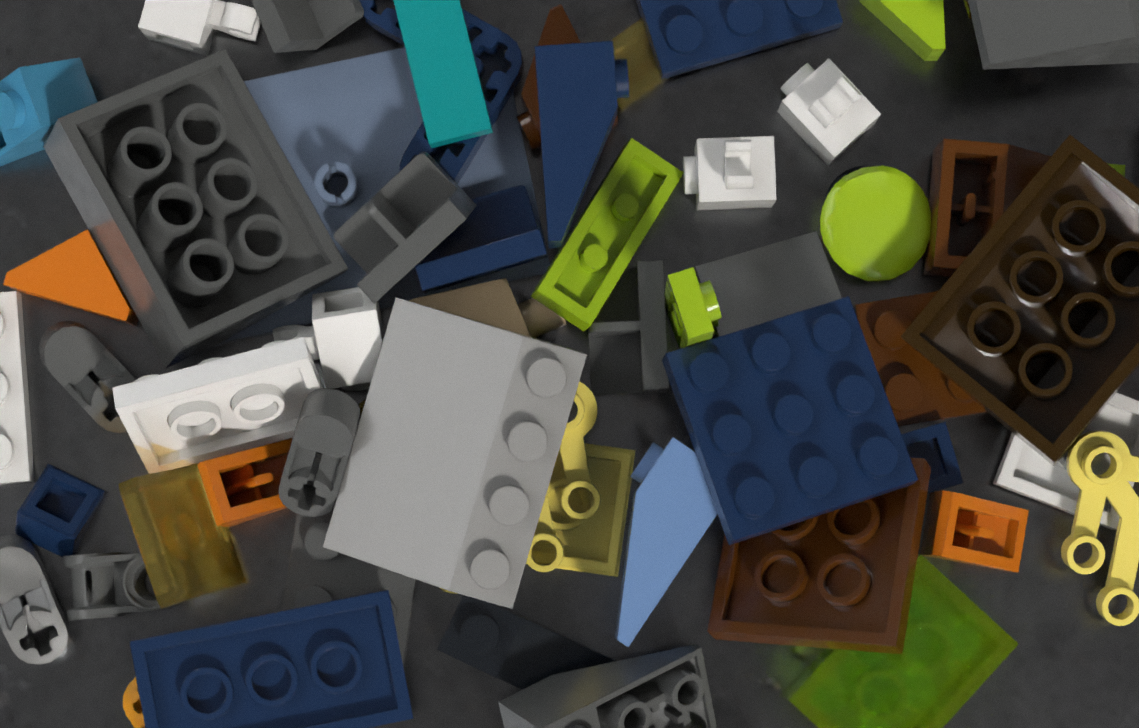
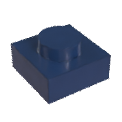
[901,422,964,494]

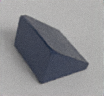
[15,464,105,558]

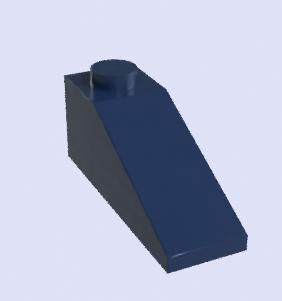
[535,41,629,249]

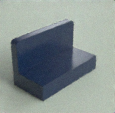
[415,185,547,294]

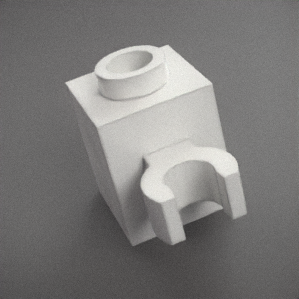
[138,0,261,56]
[777,58,881,166]
[683,136,777,211]
[273,287,385,391]

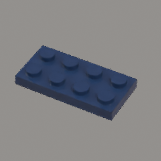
[129,590,413,728]

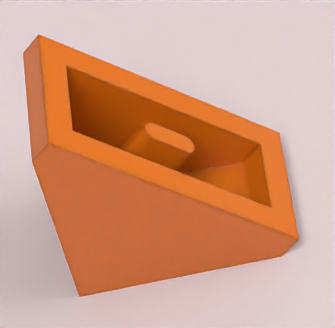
[3,229,138,327]
[197,438,293,527]
[920,490,1029,573]

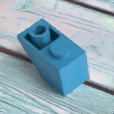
[0,57,98,167]

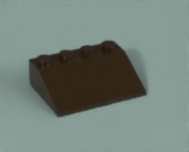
[901,135,1139,466]

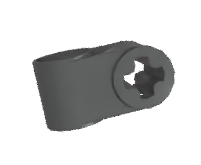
[63,552,192,621]

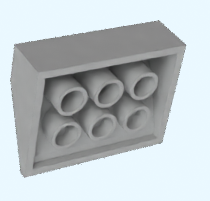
[323,297,587,609]

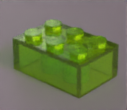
[783,555,1018,728]

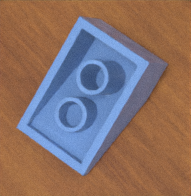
[615,437,717,647]

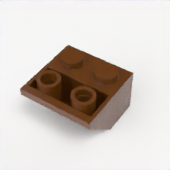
[924,138,1051,277]

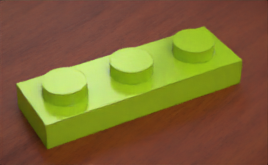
[530,138,684,332]
[665,267,722,349]

